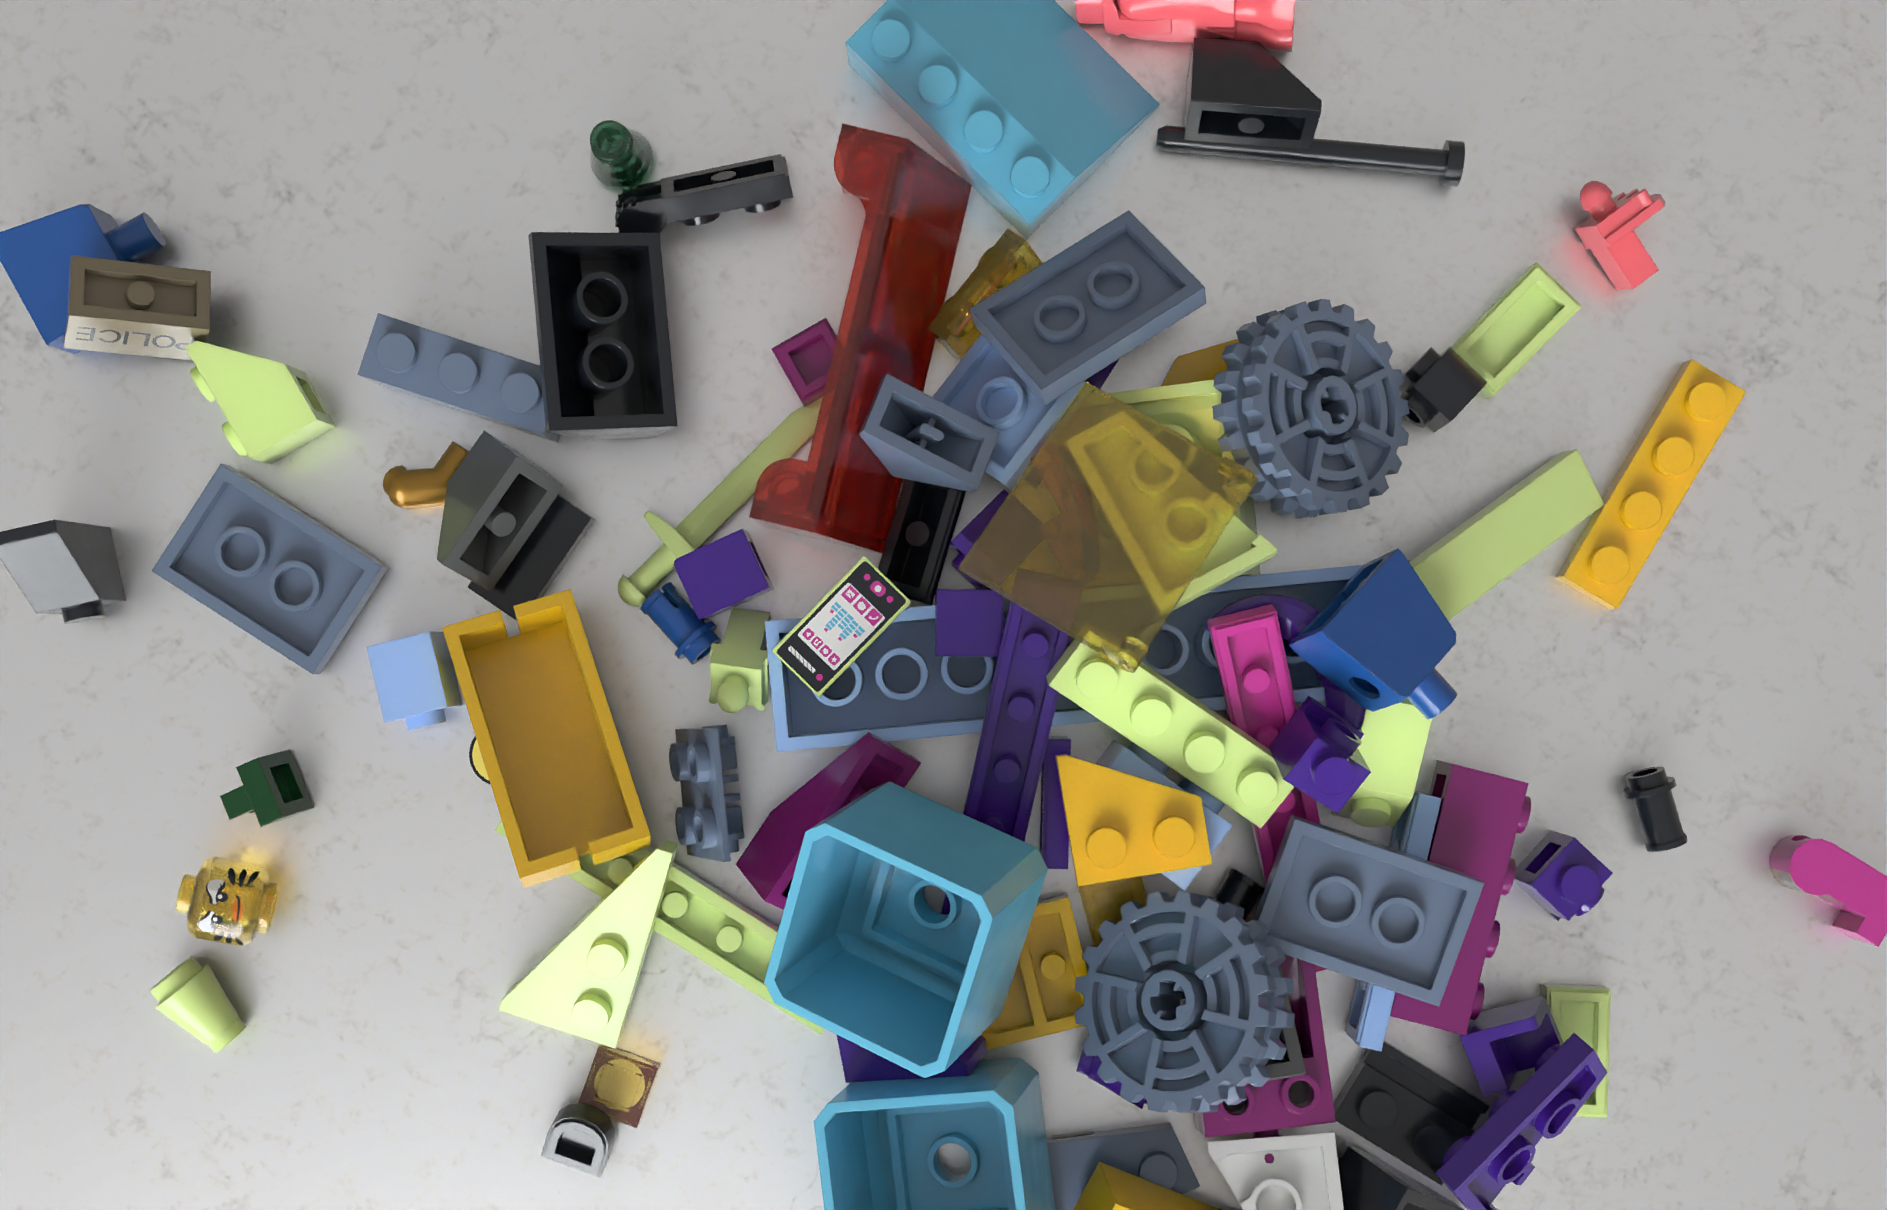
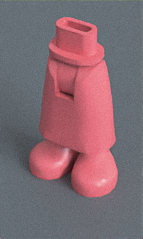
[1075,0,1295,52]

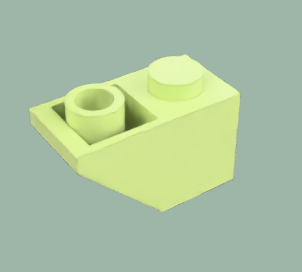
[185,341,336,464]

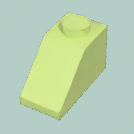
[1331,698,1432,827]

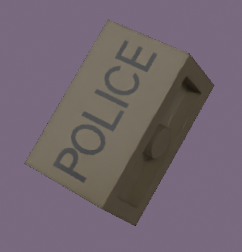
[64,255,211,361]

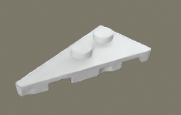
[1207,1132,1344,1210]

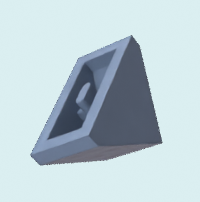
[859,373,1000,492]

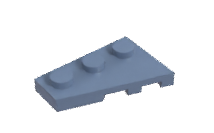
[1047,1122,1200,1210]

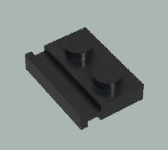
[1333,1040,1489,1186]

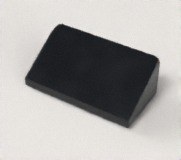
[878,479,966,605]

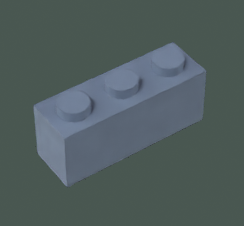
[357,313,560,443]

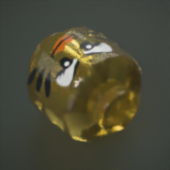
[176,857,279,946]

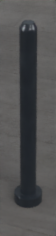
[1156,125,1465,187]

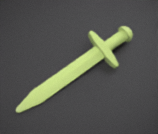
[618,389,839,607]

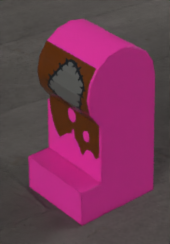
[1769,835,1887,947]

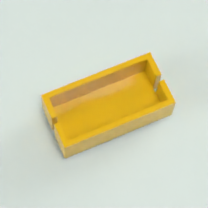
[442,589,651,888]

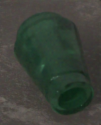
[590,120,653,189]

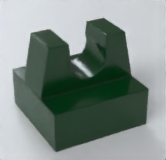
[220,749,314,827]

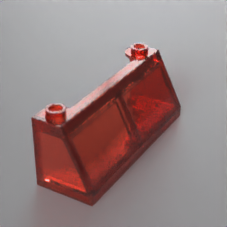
[749,123,972,555]

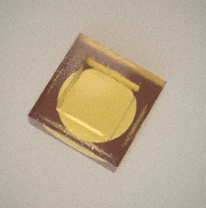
[578,1044,661,1128]

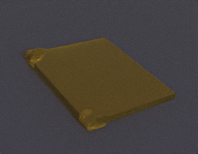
[959,382,1258,673]

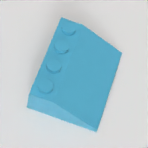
[845,0,1160,240]

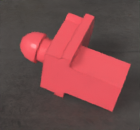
[1574,181,1666,290]

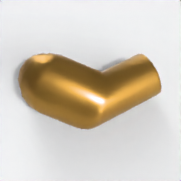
[382,441,469,510]

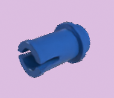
[640,582,721,665]

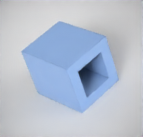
[367,631,463,730]

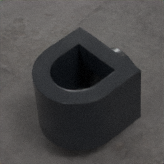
[1400,346,1487,432]

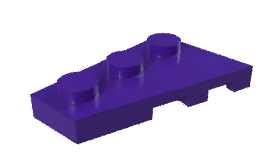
[1436,1033,1607,1210]

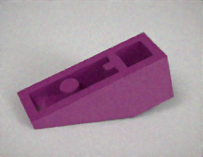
[736,732,921,910]

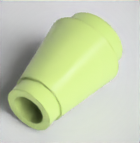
[149,956,246,1053]

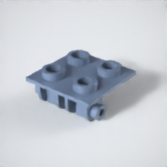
[669,724,745,862]

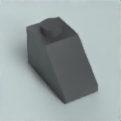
[437,430,564,592]

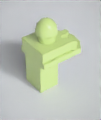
[708,607,770,713]

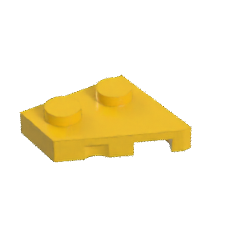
[1055,754,1212,886]

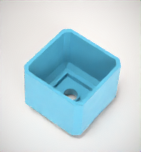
[764,781,1048,1078]
[814,1057,1056,1210]

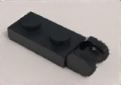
[615,154,793,233]

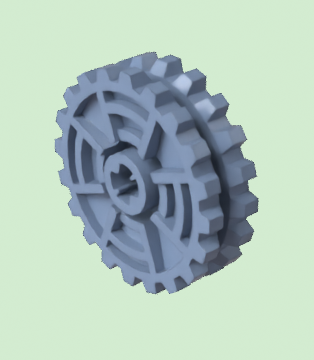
[1212,299,1410,519]
[1074,891,1295,1113]

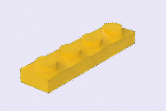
[1556,359,1746,610]

